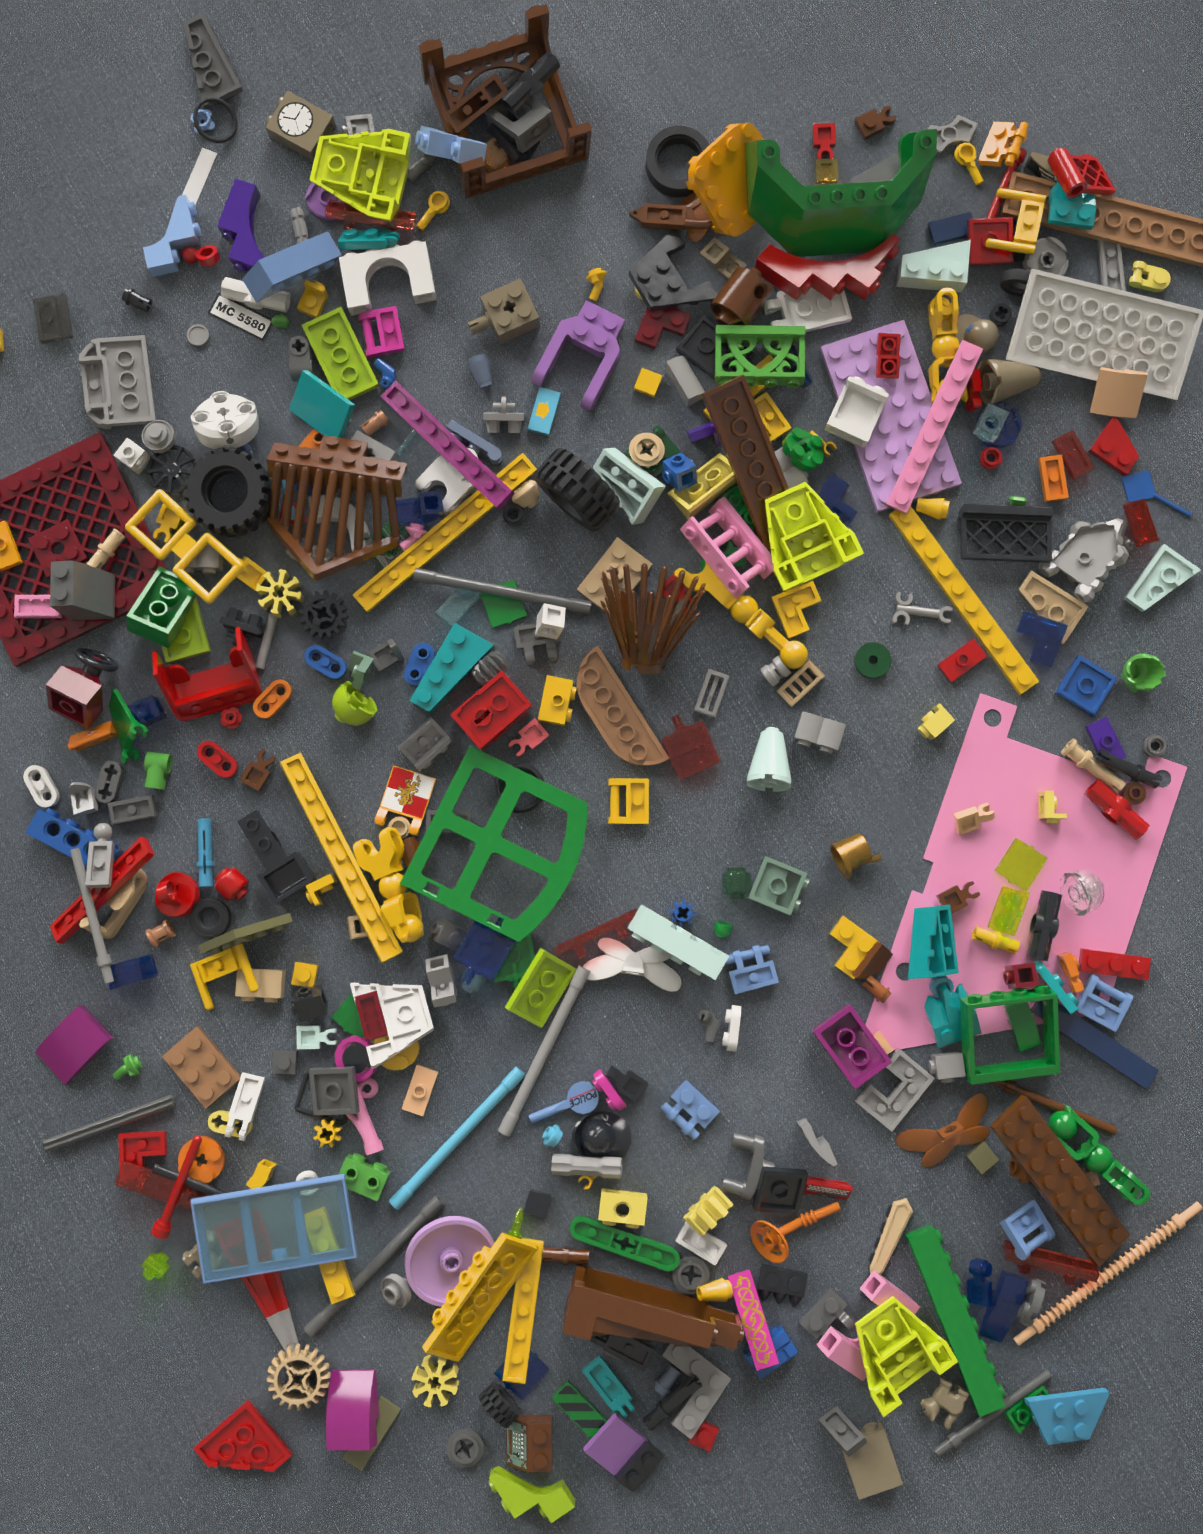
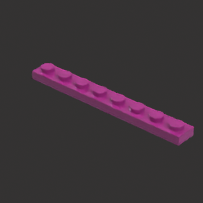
[381,380,515,510]

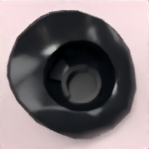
[572,1111,631,1159]

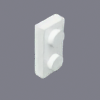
[675,1222,727,1266]

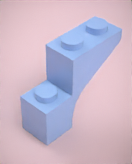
[415,125,487,163]
[143,194,202,277]

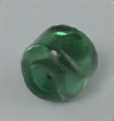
[722,867,751,900]

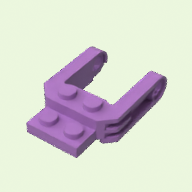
[531,300,625,412]

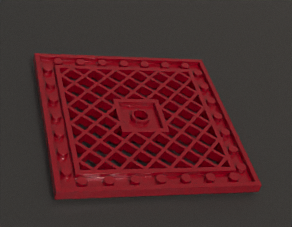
[0,432,168,667]

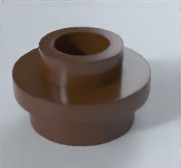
[1123,782,1146,805]

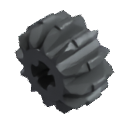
[472,650,510,686]

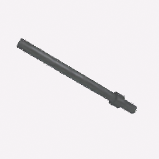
[933,1370,1053,1457]

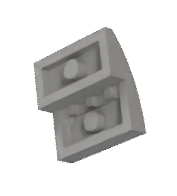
[797,1118,838,1166]

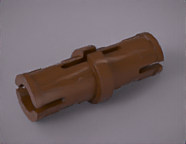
[542,1246,589,1265]

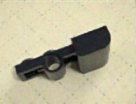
[237,810,315,905]

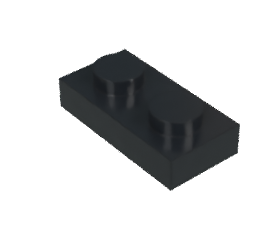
[615,1440,664,1492]

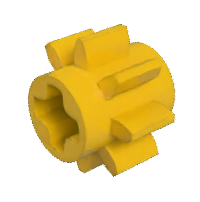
[313,1119,342,1148]

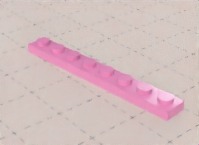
[886,340,983,514]

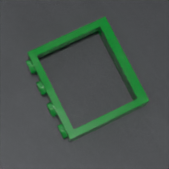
[960,985,1060,1085]

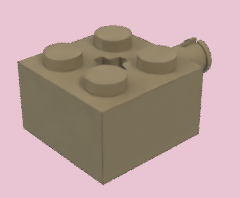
[467,278,540,344]

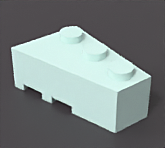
[896,240,971,293]
[593,448,666,525]

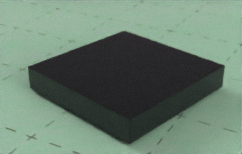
[752,1166,808,1214]

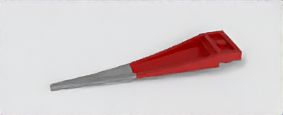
[214,1208,305,1380]

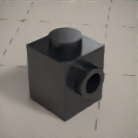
[291,985,328,1022]

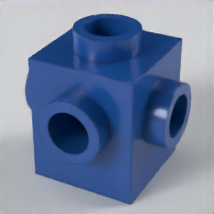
[662,453,697,492]

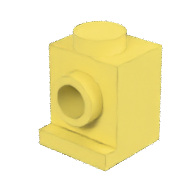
[917,704,955,740]

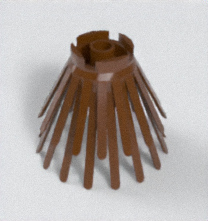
[600,563,706,675]

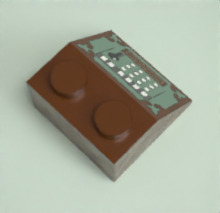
[506,1415,553,1472]

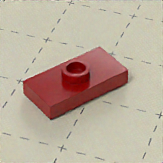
[937,638,987,683]

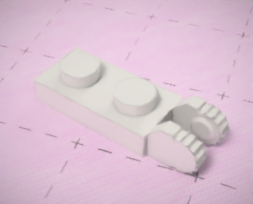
[225,1072,266,1141]

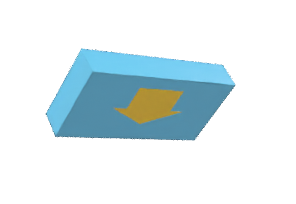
[528,387,561,436]

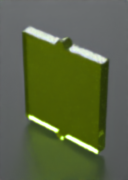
[994,838,1048,891]

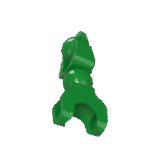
[1048,1105,1150,1205]

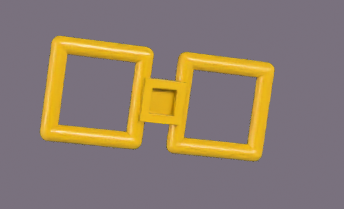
[125,489,244,604]

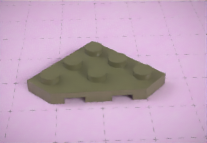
[199,913,293,955]

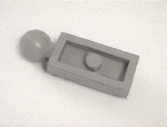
[85,823,115,888]

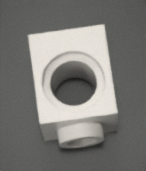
[114,438,150,475]
[535,603,566,640]

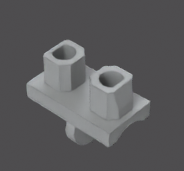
[483,396,525,433]

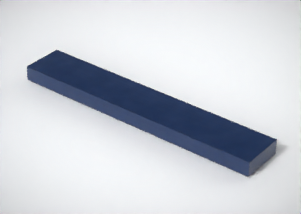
[1031,1001,1159,1089]

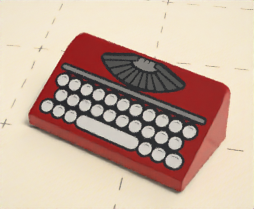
[803,1176,853,1200]

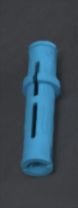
[196,818,215,887]

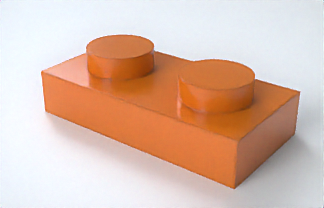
[1038,455,1069,503]

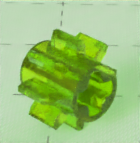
[141,1251,170,1281]

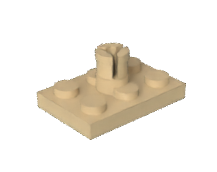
[577,537,653,615]

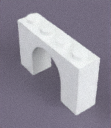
[339,241,437,316]

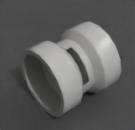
[760,655,791,687]

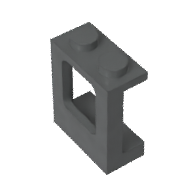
[485,97,556,153]

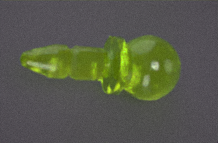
[507,1208,523,1239]

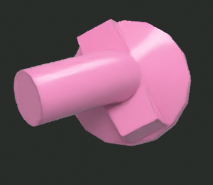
[399,523,427,551]

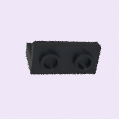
[487,112,540,162]

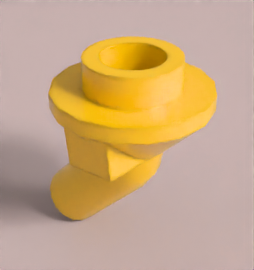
[586,268,607,301]

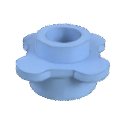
[191,109,215,134]

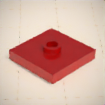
[967,217,1013,266]

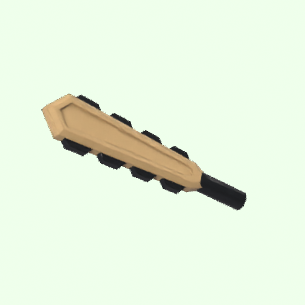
[860,1198,913,1299]

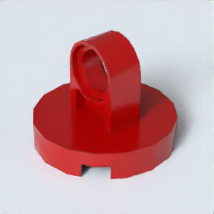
[155,872,200,918]

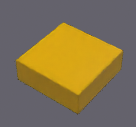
[634,368,662,398]

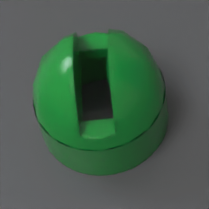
[714,921,733,939]

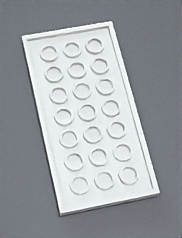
[1006,269,1203,400]

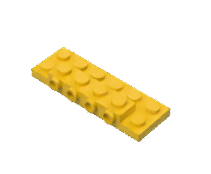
[422,1233,537,1362]

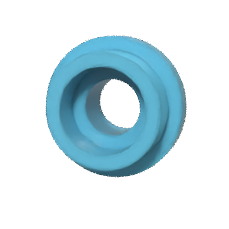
[542,1124,563,1147]

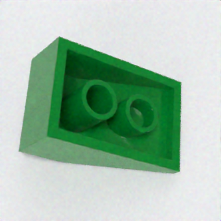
[126,566,197,648]

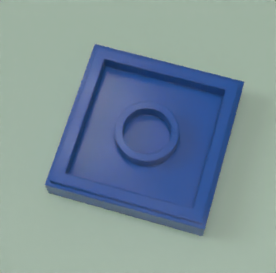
[1054,655,1117,717]

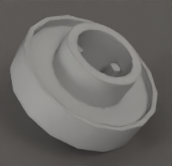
[141,420,176,453]
[381,1273,412,1309]

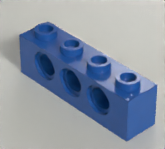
[25,808,124,866]

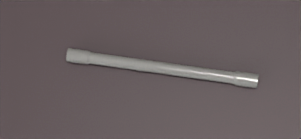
[498,966,591,1137]

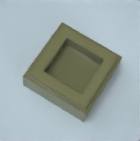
[966,1141,999,1174]

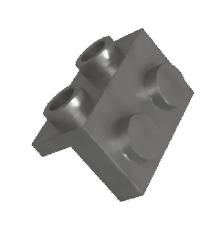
[398,717,452,771]

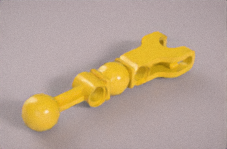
[674,561,808,669]

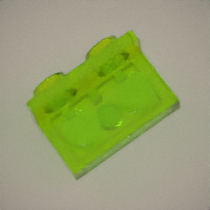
[987,886,1030,936]

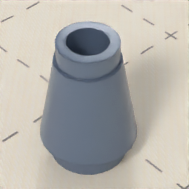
[468,354,493,389]

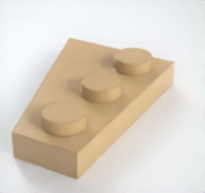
[1018,570,1089,644]

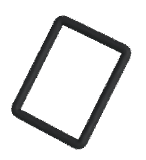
[294,1071,348,1125]

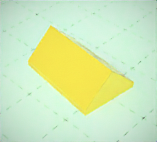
[668,453,737,520]

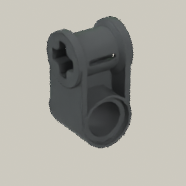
[288,336,316,382]

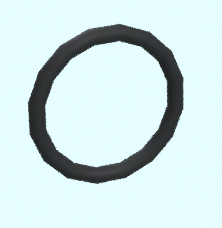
[193,97,238,144]

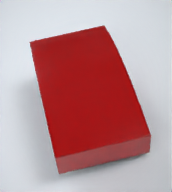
[876,333,901,379]

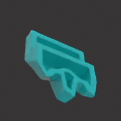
[1047,182,1096,230]
[924,983,982,1048]

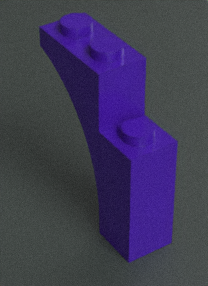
[217,178,265,273]

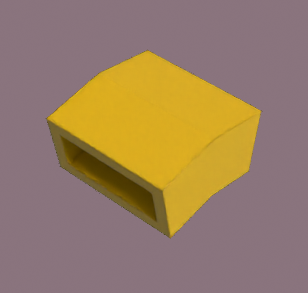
[246,1159,277,1189]

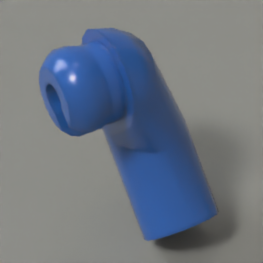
[373,358,396,389]

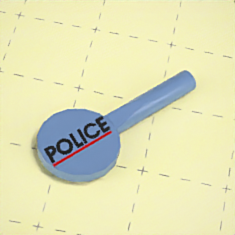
[529,1081,599,1123]

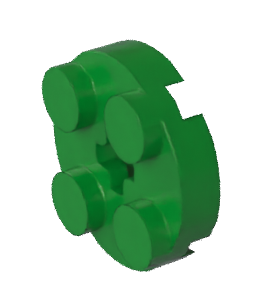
[782,427,824,472]

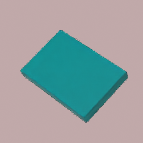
[289,370,355,438]

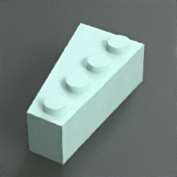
[628,905,729,980]

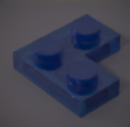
[1016,610,1068,667]

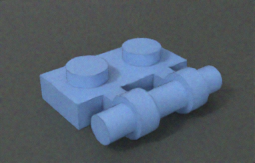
[726,945,779,994]
[660,1079,720,1140]

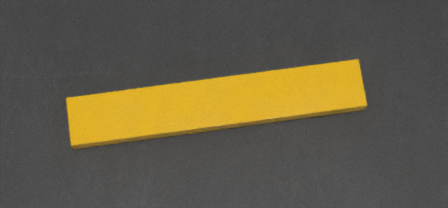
[502,1238,544,1384]

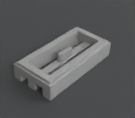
[694,669,730,719]

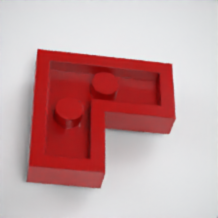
[118,1130,167,1181]

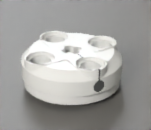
[191,391,259,450]

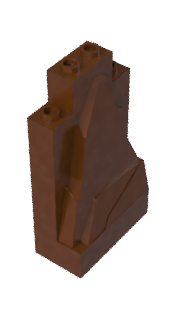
[562,1264,744,1350]

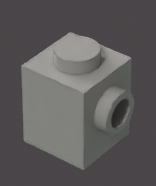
[928,1051,966,1083]

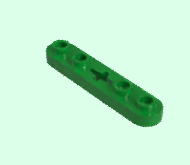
[570,1215,680,1271]

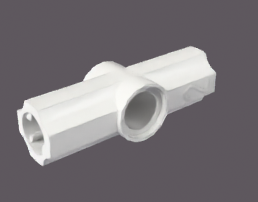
[221,277,291,313]

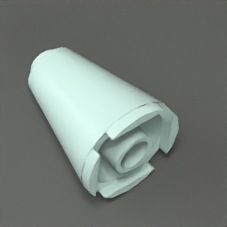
[746,727,792,792]

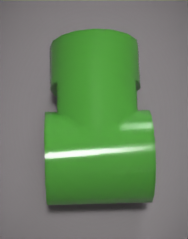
[144,752,173,790]

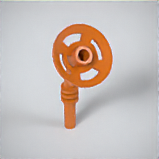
[750,1201,841,1263]

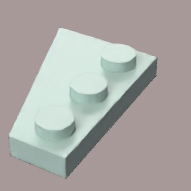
[1124,544,1201,612]

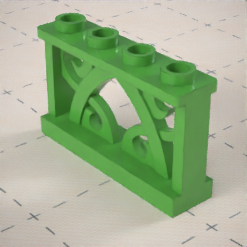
[715,325,805,388]

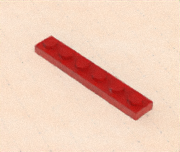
[50,836,155,944]

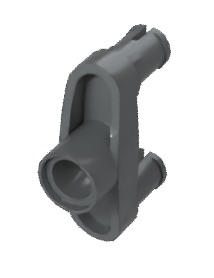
[720,1132,774,1200]

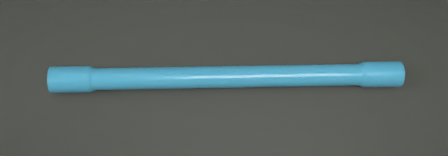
[389,1066,526,1210]

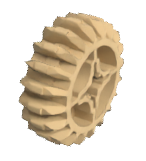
[266,1344,331,1411]

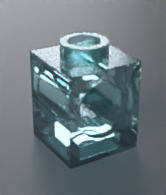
[973,403,1009,442]

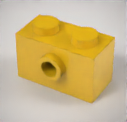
[538,675,577,727]

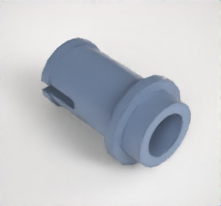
[654,1363,681,1396]

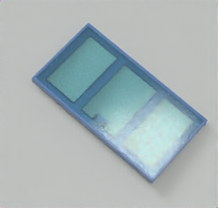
[191,1174,358,1284]

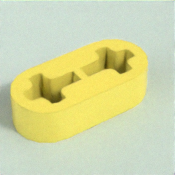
[208,1110,253,1137]

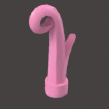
[346,1078,384,1155]

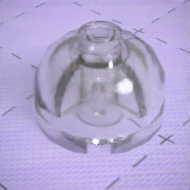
[1060,869,1105,916]

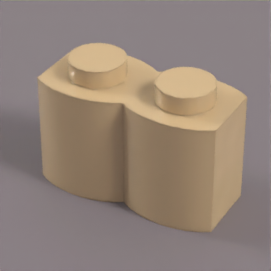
[235,968,286,1003]

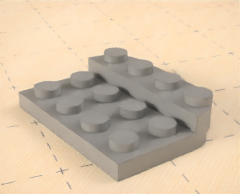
[79,335,156,430]

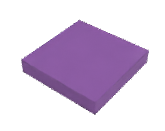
[583,1413,648,1476]

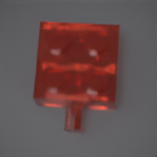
[661,715,721,781]

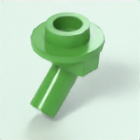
[113,1054,143,1080]

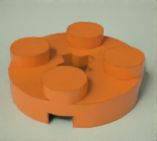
[178,1136,226,1183]

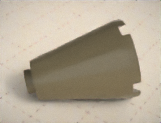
[977,359,1042,404]

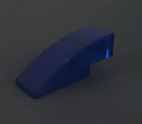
[978,1269,1029,1343]

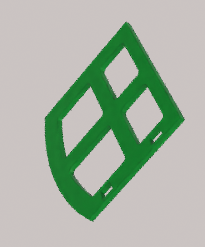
[400,746,588,942]

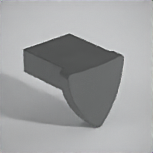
[368,638,405,673]

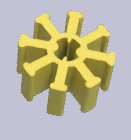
[256,569,304,618]
[683,1186,733,1236]
[412,1355,460,1407]

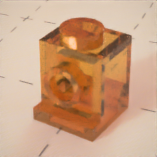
[484,137,510,173]

